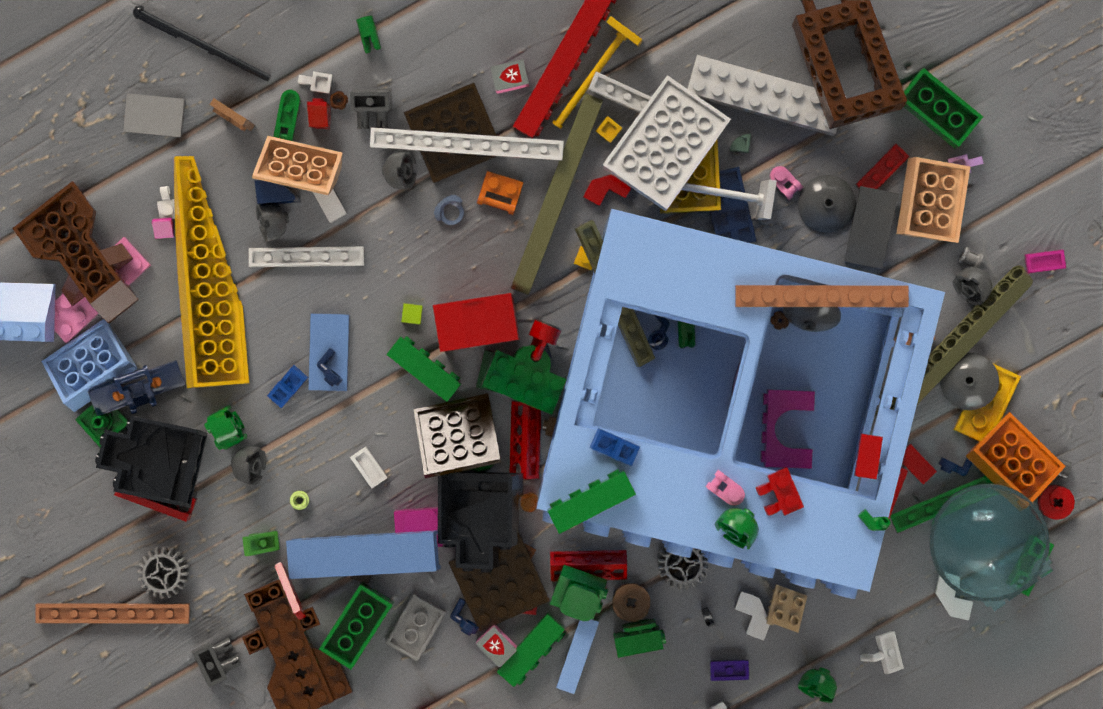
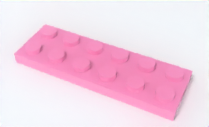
[54,237,151,343]

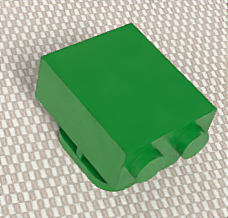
[550,565,609,621]
[613,618,666,658]

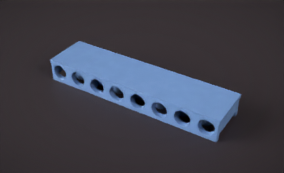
[286,530,441,579]

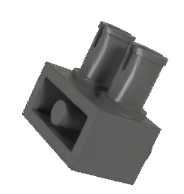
[350,89,392,129]
[191,637,241,687]

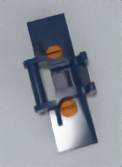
[88,360,185,416]

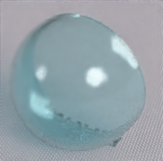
[929,484,1053,611]

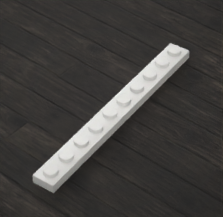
[370,128,564,161]

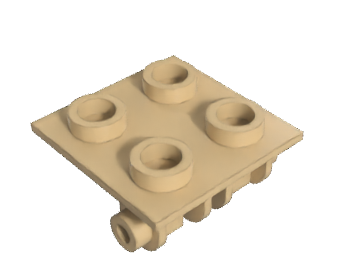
[765,584,807,633]

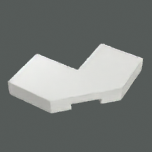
[935,574,973,620]
[734,591,770,641]

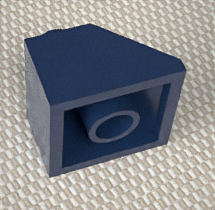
[255,180,301,205]

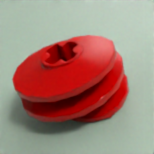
[1038,485,1075,520]

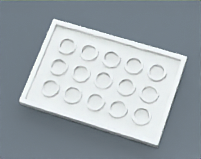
[602,75,731,211]

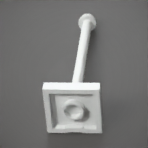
[681,180,777,221]

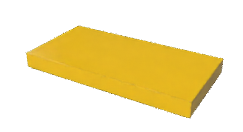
[953,364,1021,441]

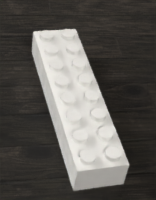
[687,55,846,136]

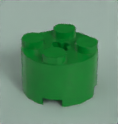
[204,406,247,450]

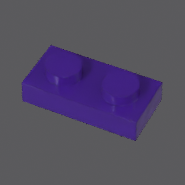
[710,659,749,681]

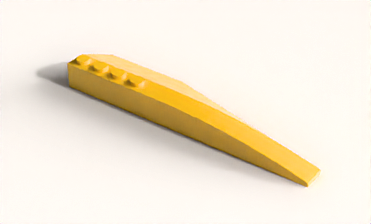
[174,156,249,388]

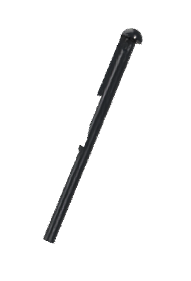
[133,5,271,82]

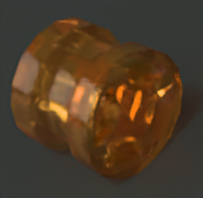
[520,492,538,512]

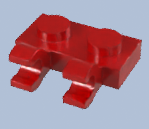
[755,467,804,516]

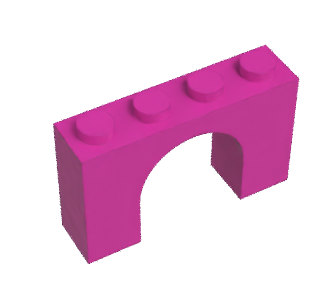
[760,389,815,469]

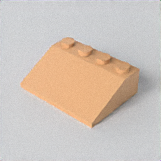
[252,136,343,195]
[896,157,970,243]

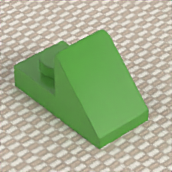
[242,531,280,556]

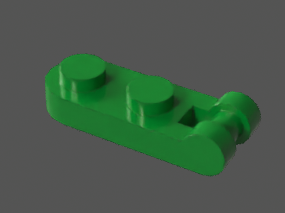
[273,90,301,142]

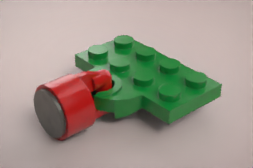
[481,319,567,415]

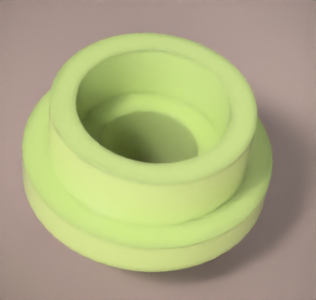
[290,491,309,510]

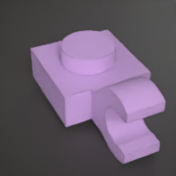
[948,154,984,173]

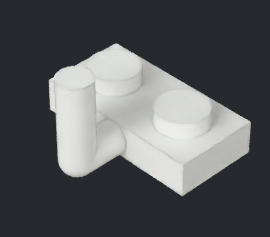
[860,631,904,674]

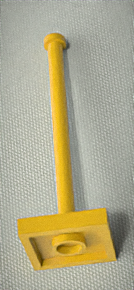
[552,16,643,129]

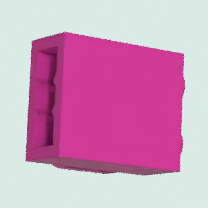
[394,507,444,547]

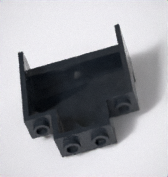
[95,416,208,508]
[438,471,523,572]

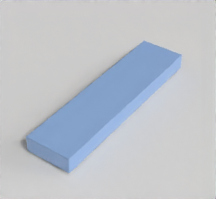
[556,619,599,694]

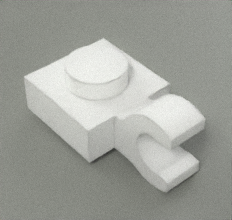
[298,71,333,94]
[157,186,175,219]

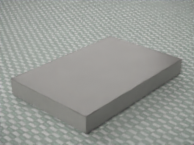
[123,93,185,138]
[385,593,447,662]

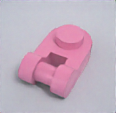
[770,166,803,200]
[705,470,745,506]

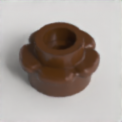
[329,91,348,110]
[770,311,789,330]

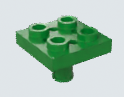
[75,404,128,448]

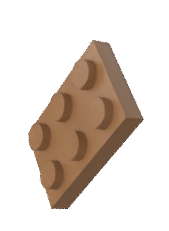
[209,98,255,132]

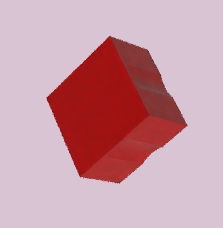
[433,293,520,352]

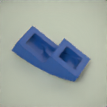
[267,365,309,408]
[590,428,640,466]

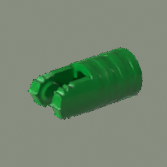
[356,15,381,54]
[677,321,695,348]

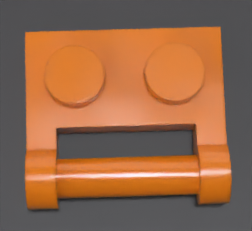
[477,171,524,215]

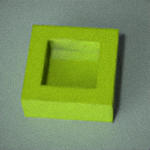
[401,303,423,325]

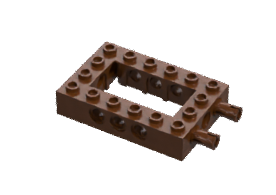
[792,0,907,129]

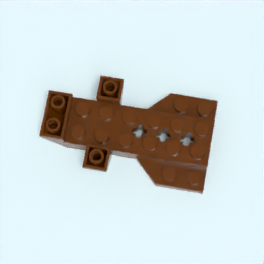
[12,181,139,323]
[242,579,353,709]

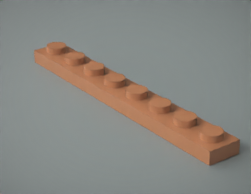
[735,285,909,307]
[35,603,190,624]

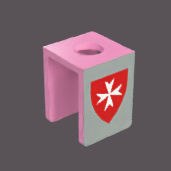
[491,59,529,94]
[476,625,517,667]

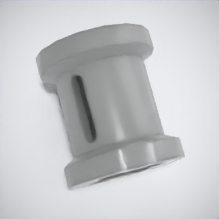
[958,247,984,268]

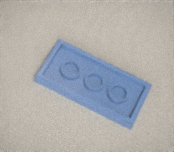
[309,314,350,391]

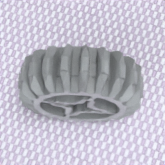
[137,546,190,599]
[657,547,709,590]

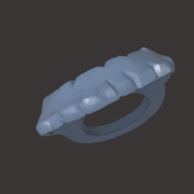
[434,195,464,225]

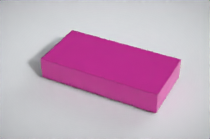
[1024,249,1066,273]

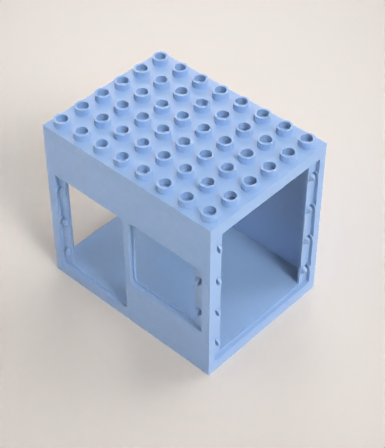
[537,209,945,599]

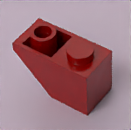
[307,98,331,129]

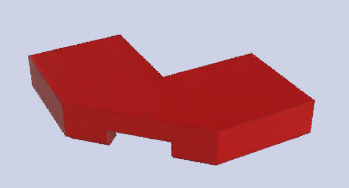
[583,174,631,206]

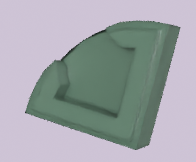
[729,134,751,153]

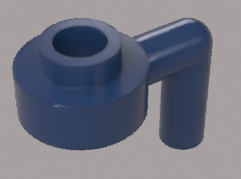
[648,315,670,350]
[317,348,343,386]
[938,457,972,476]
[450,598,479,636]

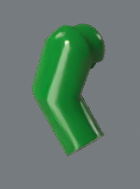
[858,509,891,531]

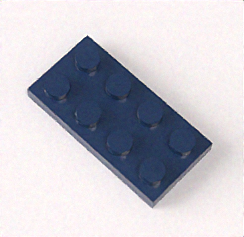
[710,167,756,243]

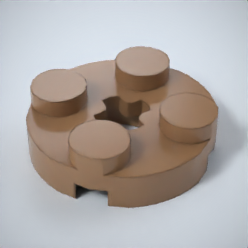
[612,583,650,622]

